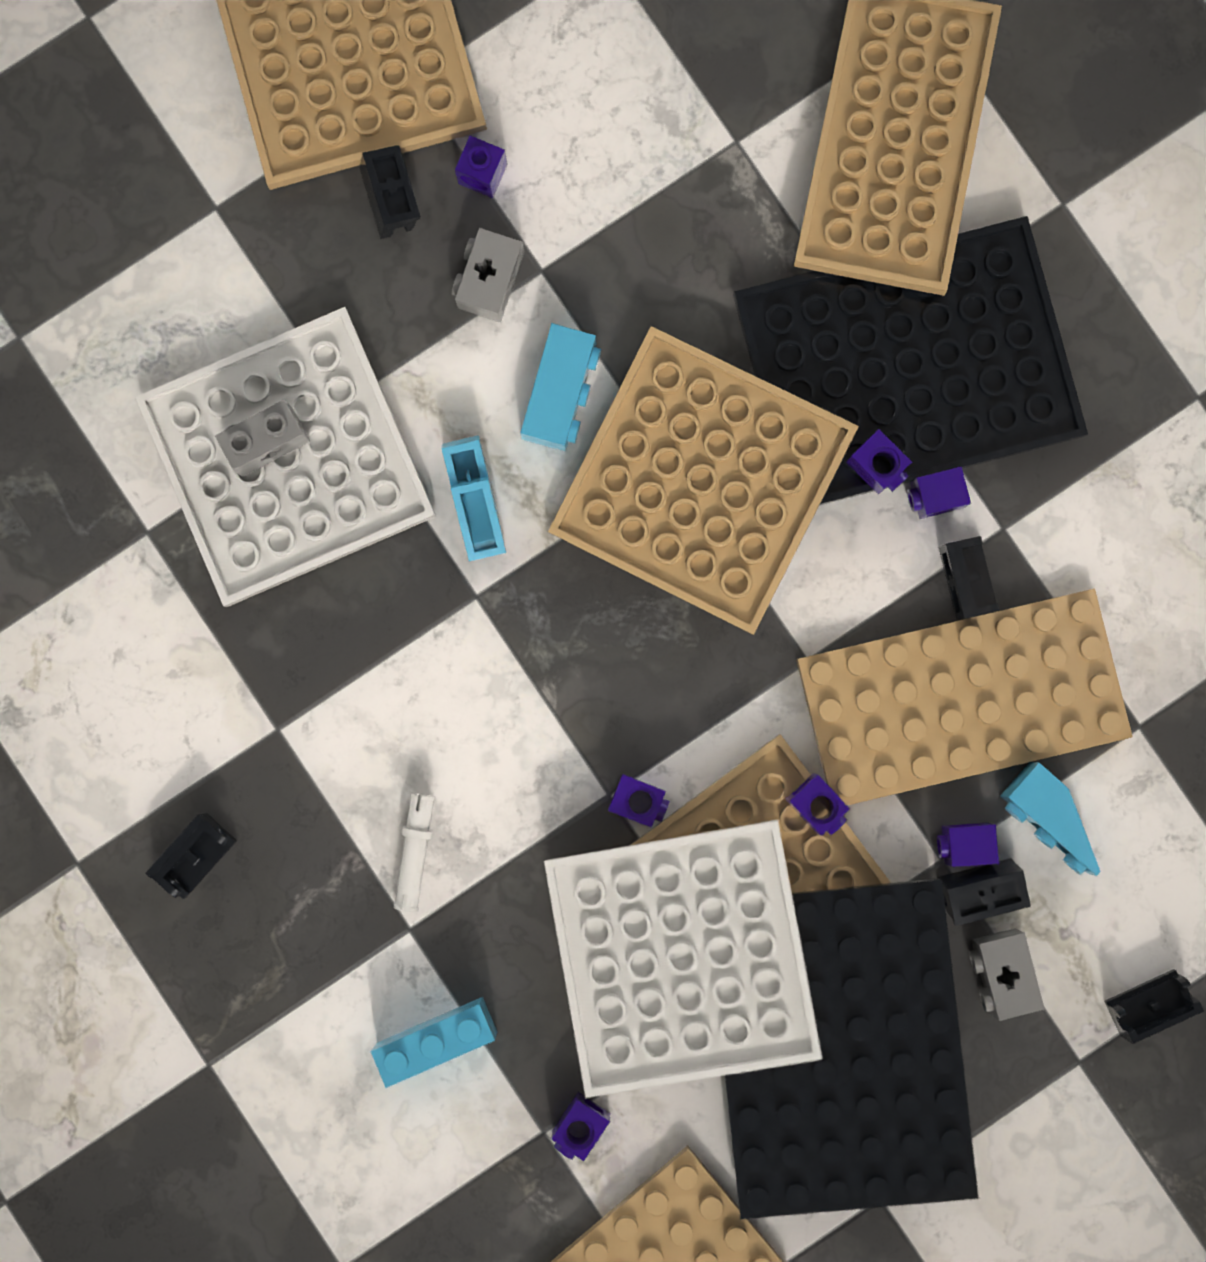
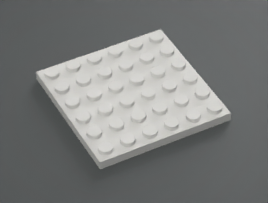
[135,307,436,607]
[544,820,822,1098]

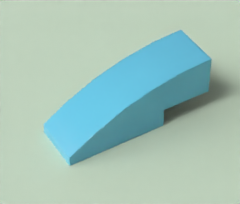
[441,435,506,562]

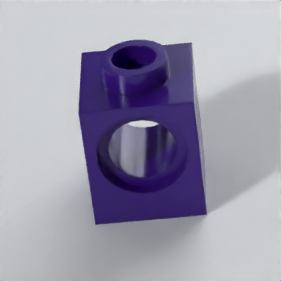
[455,135,508,198]
[846,429,912,495]
[907,466,971,519]
[608,773,670,828]
[785,773,850,836]
[937,822,999,867]
[551,1091,610,1161]

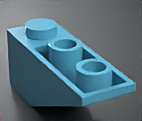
[1000,762,1101,876]

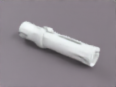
[393,793,435,912]

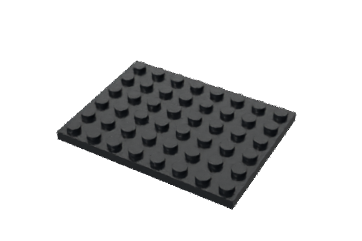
[733,216,1088,506]
[725,878,979,1220]

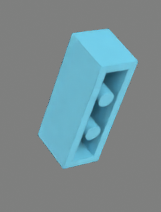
[520,323,601,452]
[370,997,498,1088]

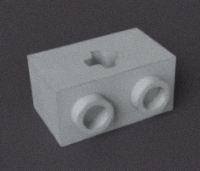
[452,228,525,322]
[215,400,310,477]
[969,928,1045,1021]

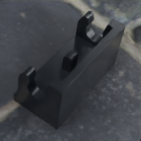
[359,145,421,239]
[939,536,1000,621]
[145,813,237,899]
[937,858,1031,926]
[1104,969,1204,1044]

